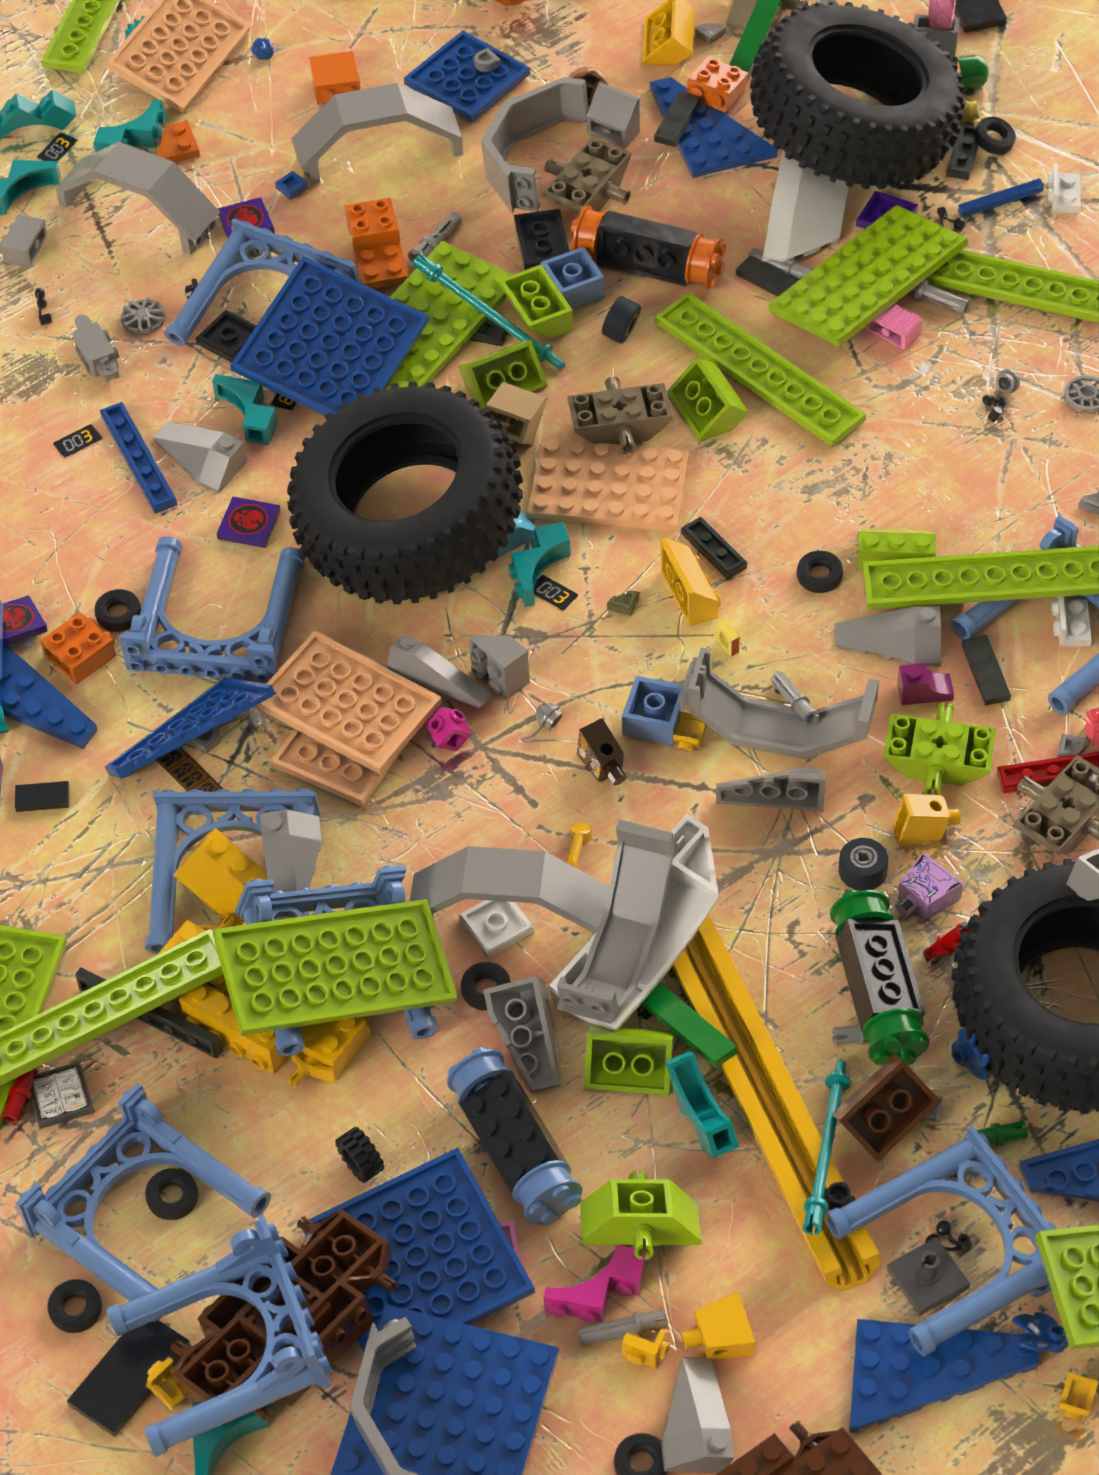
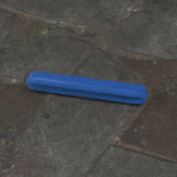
[958,178,1044,217]

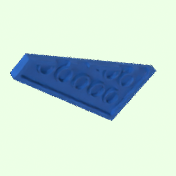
[0,646,97,749]

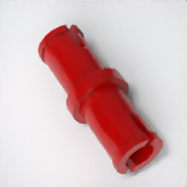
[923,923,970,964]
[1,1068,38,1123]

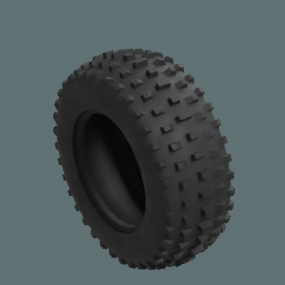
[750,1,965,190]
[287,382,523,605]
[951,859,1099,1114]

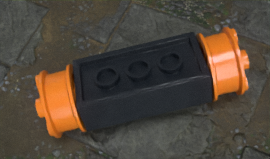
[570,205,727,289]

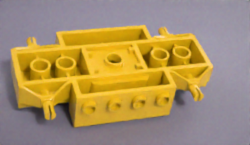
[157,915,371,1088]

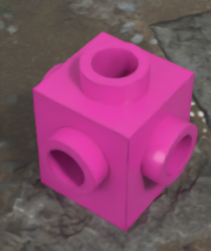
[425,707,472,751]

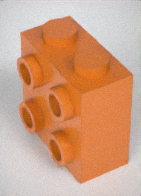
[309,51,361,104]
[686,57,748,113]
[40,612,116,685]

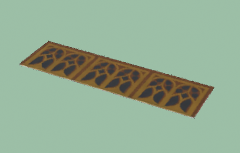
[155,748,223,792]

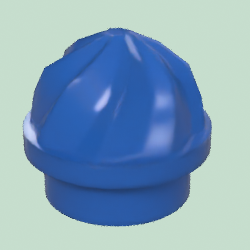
[252,38,275,60]

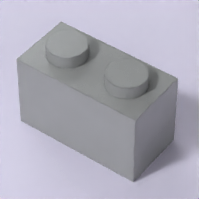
[0,214,48,268]

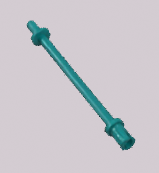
[412,253,565,369]
[802,1059,851,1235]

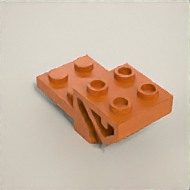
[345,197,409,289]

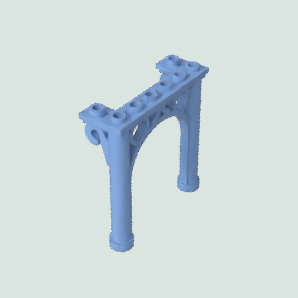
[164,218,361,346]
[951,515,1099,715]
[119,536,305,683]
[145,789,321,953]
[235,865,439,1056]
[16,1083,271,1322]
[825,1126,1057,1356]
[106,1214,332,1457]

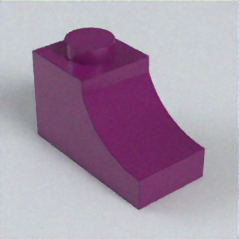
[897,663,954,705]

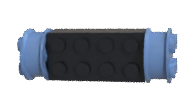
[447,1047,583,1226]

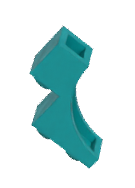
[0,90,76,140]
[93,99,167,152]
[0,160,61,215]
[212,374,278,445]
[508,522,571,607]
[665,1051,740,1158]

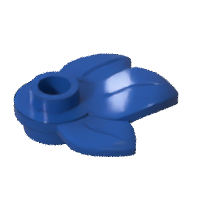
[951,1027,991,1080]
[1012,1312,1069,1353]

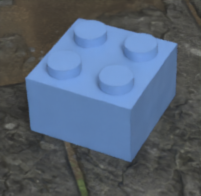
[541,247,605,309]
[622,676,686,746]

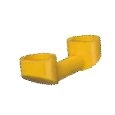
[565,823,592,870]

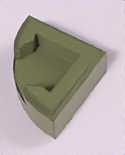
[607,591,640,616]

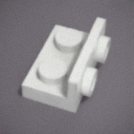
[1047,163,1081,213]
[1051,596,1092,647]

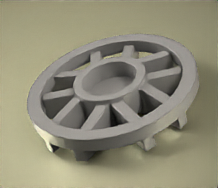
[121,298,166,334]
[1064,375,1099,414]

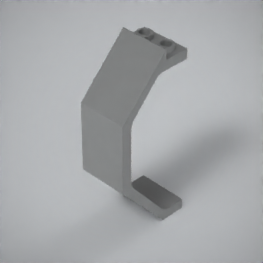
[481,77,588,214]
[292,83,463,184]
[56,142,220,255]
[678,647,879,759]
[556,819,675,1024]
[410,846,609,934]
[350,1316,418,1475]

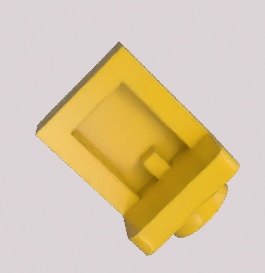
[672,712,707,752]
[622,1329,670,1369]
[146,1357,186,1411]
[1058,1372,1099,1421]

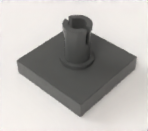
[886,1237,970,1316]

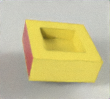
[716,620,741,657]

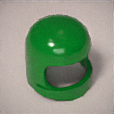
[951,55,989,89]

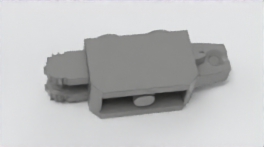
[72,314,119,382]

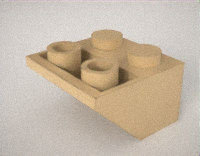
[485,382,548,445]

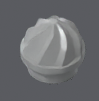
[996,369,1021,393]
[536,703,563,730]

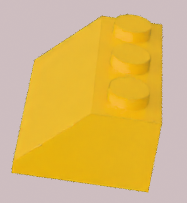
[642,0,695,65]
[660,537,721,627]
[173,828,268,926]

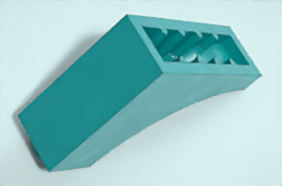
[191,1402,274,1475]

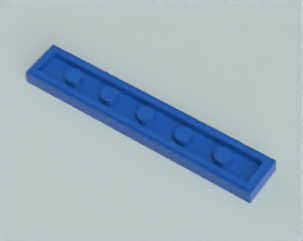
[100,402,178,514]

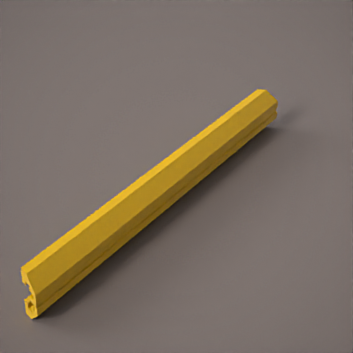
[672,914,881,1291]

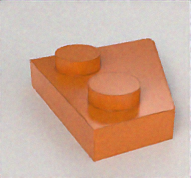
[157,120,200,163]

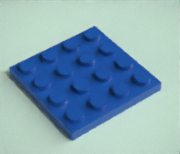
[404,30,530,122]

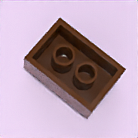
[832,1054,941,1162]

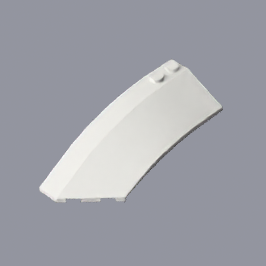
[762,150,849,262]
[549,814,719,1032]

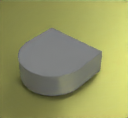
[474,48,501,72]
[191,727,220,754]

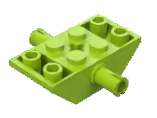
[883,703,997,795]
[580,1170,701,1260]

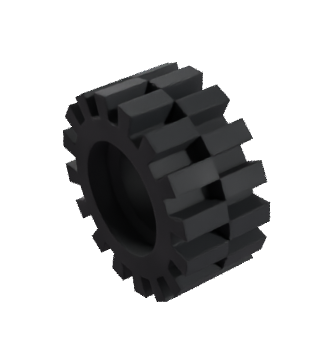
[335,1127,385,1183]

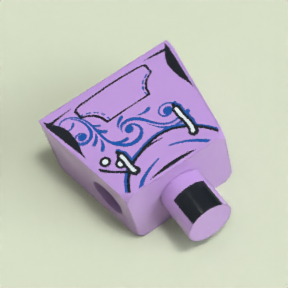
[896,853,963,919]

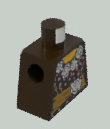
[577,718,627,786]

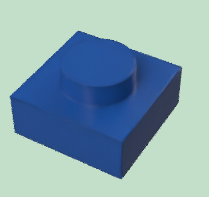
[275,171,308,200]

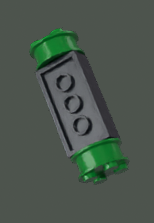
[830,890,930,1065]

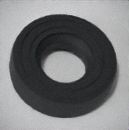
[974,116,1016,155]
[797,550,843,593]
[94,589,141,632]
[461,962,511,1011]
[145,1168,198,1220]
[48,1279,102,1333]
[614,1433,668,1475]

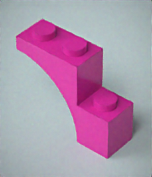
[543,1245,646,1322]

